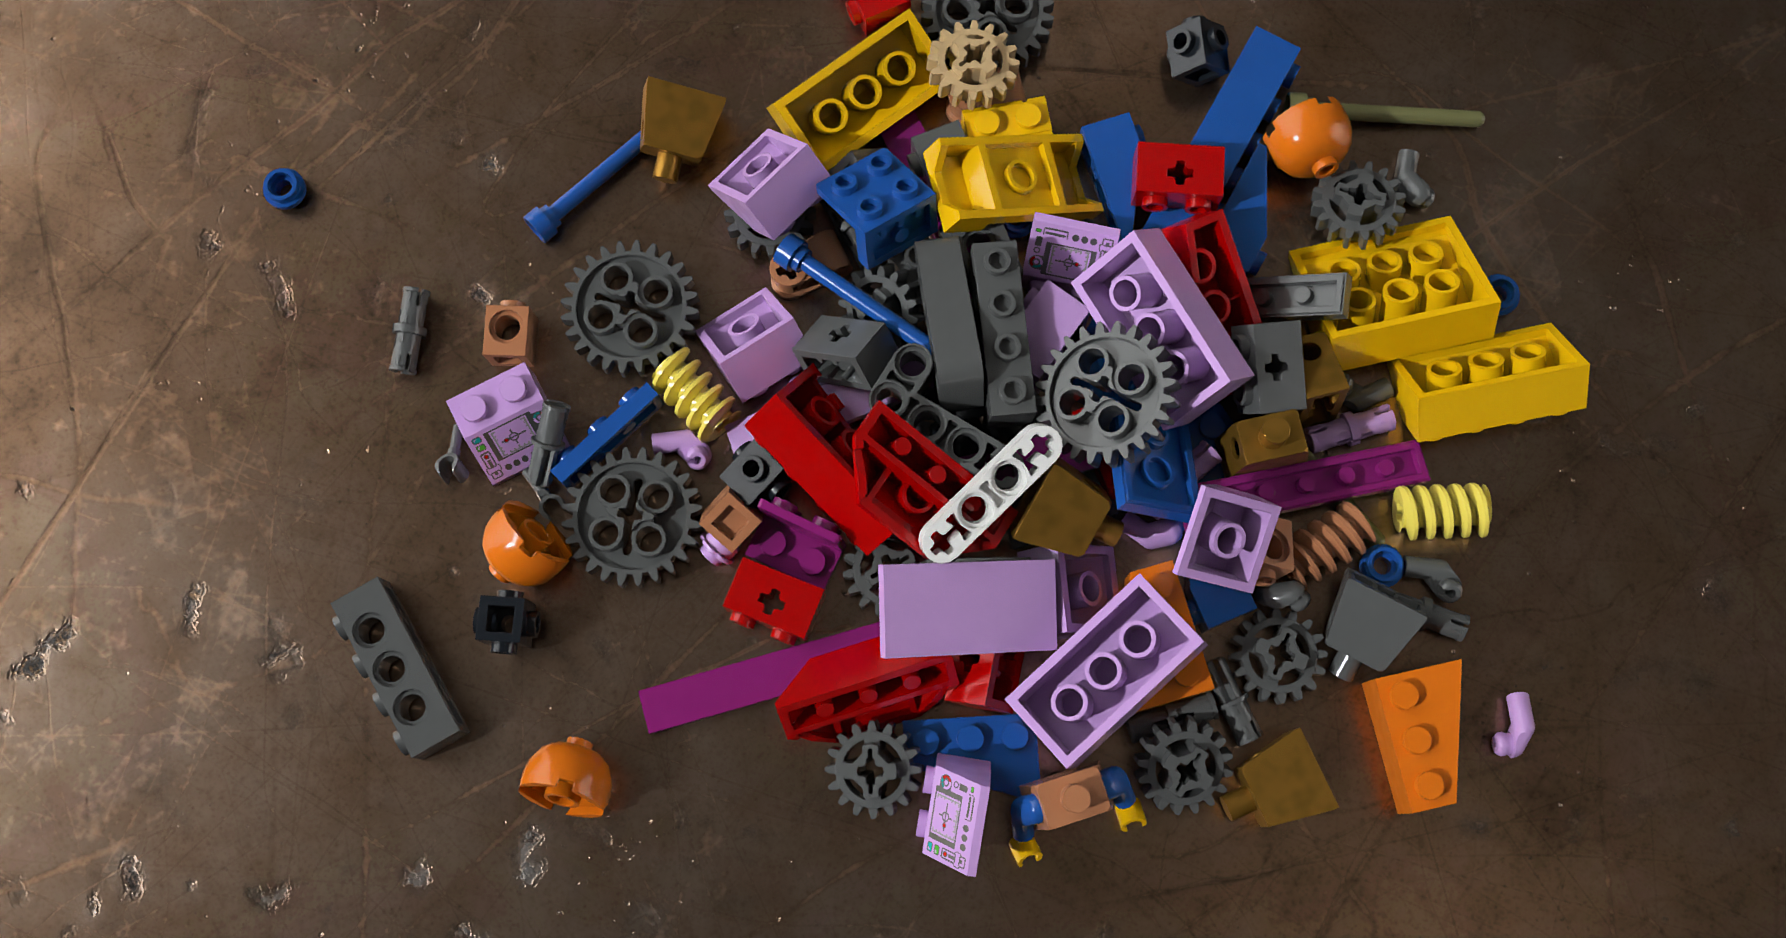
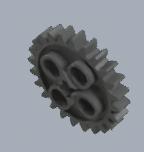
[921,0,1054,68]
[561,240,700,378]
[1035,321,1182,468]
[561,447,704,588]

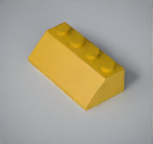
[766,8,950,171]
[1387,323,1590,443]

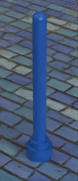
[523,130,641,243]
[773,233,932,356]

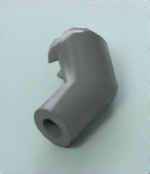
[1393,149,1435,209]
[1342,373,1394,411]
[1402,555,1463,603]
[1250,580,1311,612]

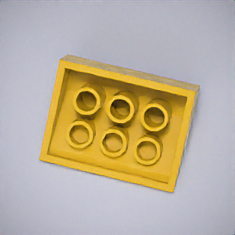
[1288,215,1501,371]

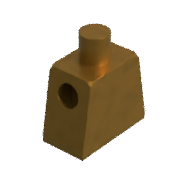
[640,76,726,184]
[1297,321,1350,429]
[1215,409,1309,478]
[1009,450,1124,557]
[1220,728,1339,827]

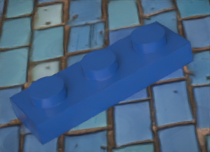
[550,382,664,489]

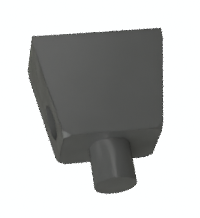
[1324,567,1428,682]

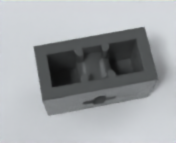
[792,315,898,391]
[1231,320,1307,414]

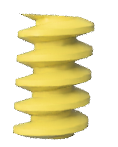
[651,347,741,443]
[1392,482,1492,541]

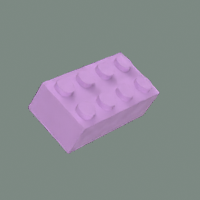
[1071,228,1255,430]
[1004,573,1208,769]

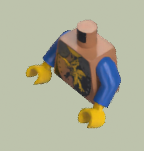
[1008,760,1147,867]

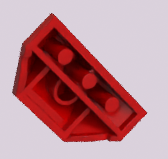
[852,400,1019,560]
[775,636,960,743]

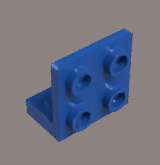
[816,148,938,270]

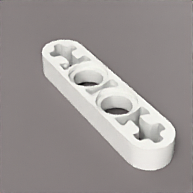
[918,423,1063,564]

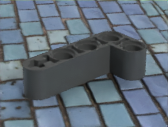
[914,236,984,412]
[869,343,1025,489]

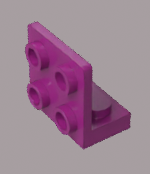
[745,496,847,590]

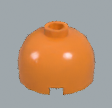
[1263,96,1352,179]
[482,500,572,587]
[518,737,612,818]

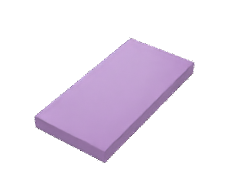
[878,559,1057,659]

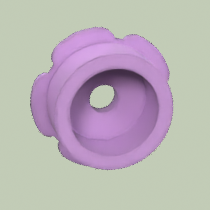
[700,533,740,566]

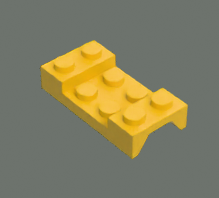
[923,133,1104,233]

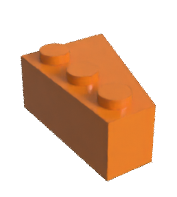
[1124,560,1215,714]
[1362,659,1462,814]

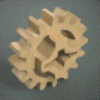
[926,20,1020,111]

